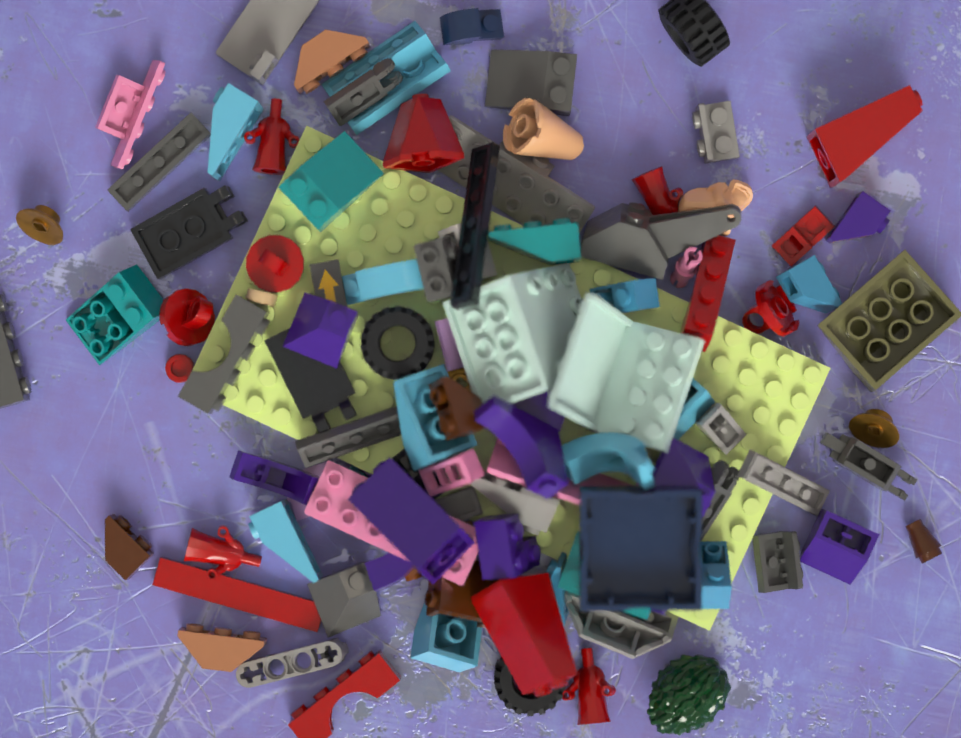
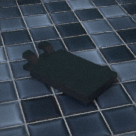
[130,185,248,280]
[265,328,357,433]

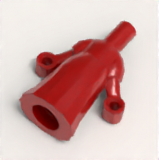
[244,98,300,175]
[631,166,683,215]
[184,525,262,581]
[562,648,616,725]

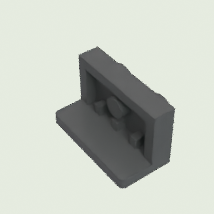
[414,237,458,302]
[752,531,803,593]

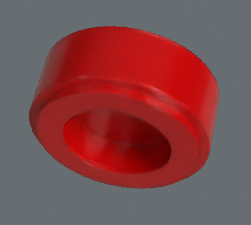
[165,354,195,383]

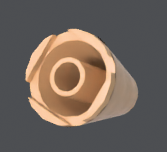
[503,98,584,160]

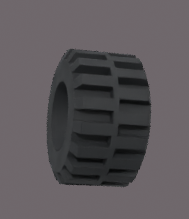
[658,0,730,67]
[360,306,435,380]
[494,656,566,716]

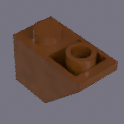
[429,376,486,441]
[105,514,154,581]

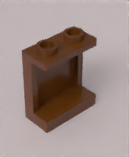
[425,560,504,629]

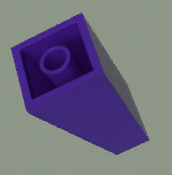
[348,457,475,584]

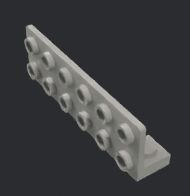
[216,0,320,85]

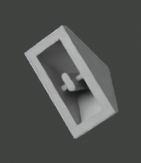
[694,403,747,455]

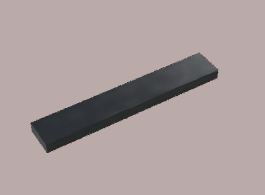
[450,142,500,310]

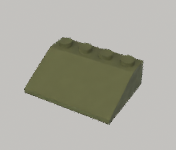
[817,250,961,392]

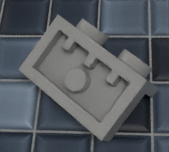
[692,101,740,163]

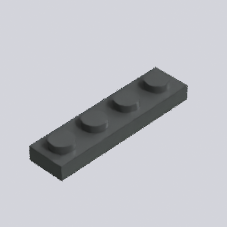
[107,113,211,212]
[295,406,401,468]

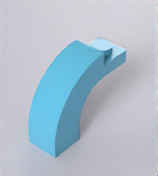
[342,259,424,305]
[562,432,655,490]

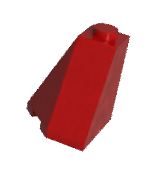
[383,93,464,173]

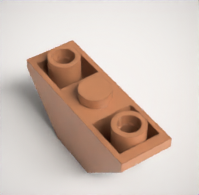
[294,29,370,94]
[177,623,267,672]

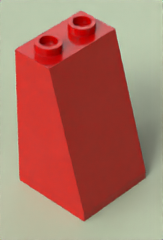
[806,85,923,188]
[470,573,578,697]

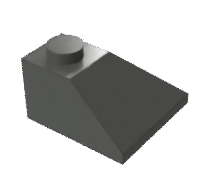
[307,562,381,638]

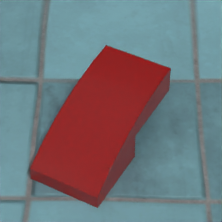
[772,205,835,266]

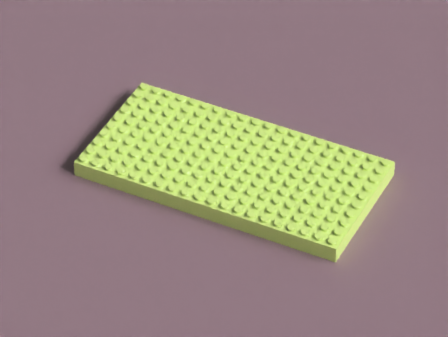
[192,125,831,631]

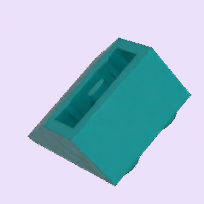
[488,218,581,265]
[66,264,163,365]

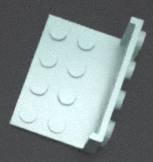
[442,263,583,404]
[548,293,705,453]

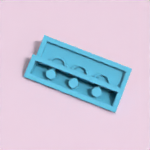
[321,21,451,135]

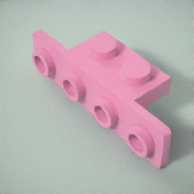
[95,60,165,169]

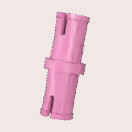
[670,247,703,288]

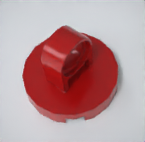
[246,235,304,293]
[742,280,799,337]
[159,288,215,347]

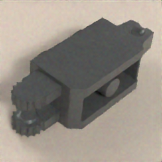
[819,432,917,501]

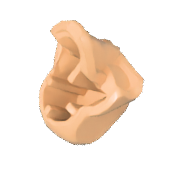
[678,179,753,236]

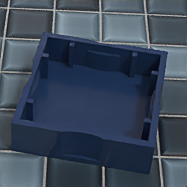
[579,485,702,611]

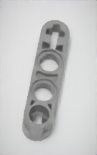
[236,638,349,688]

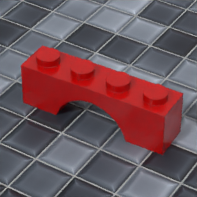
[680,235,736,352]
[288,650,401,738]

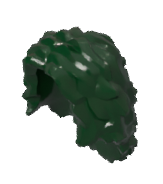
[647,654,731,736]

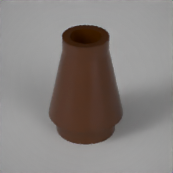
[905,519,942,564]

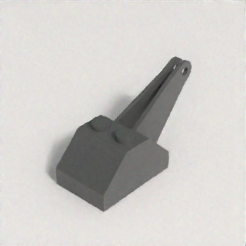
[580,203,741,280]

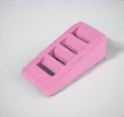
[418,449,484,497]

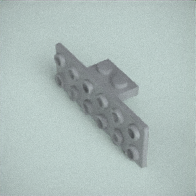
[438,115,595,233]

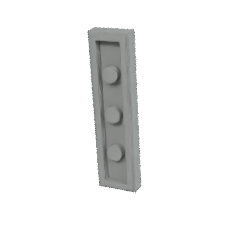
[737,450,830,516]

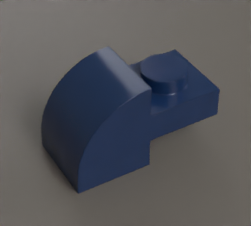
[440,8,504,45]

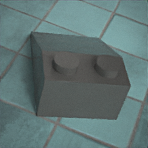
[485,50,577,116]

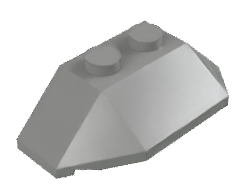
[564,590,679,659]

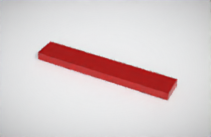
[152,557,321,632]

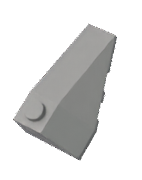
[454,464,559,535]

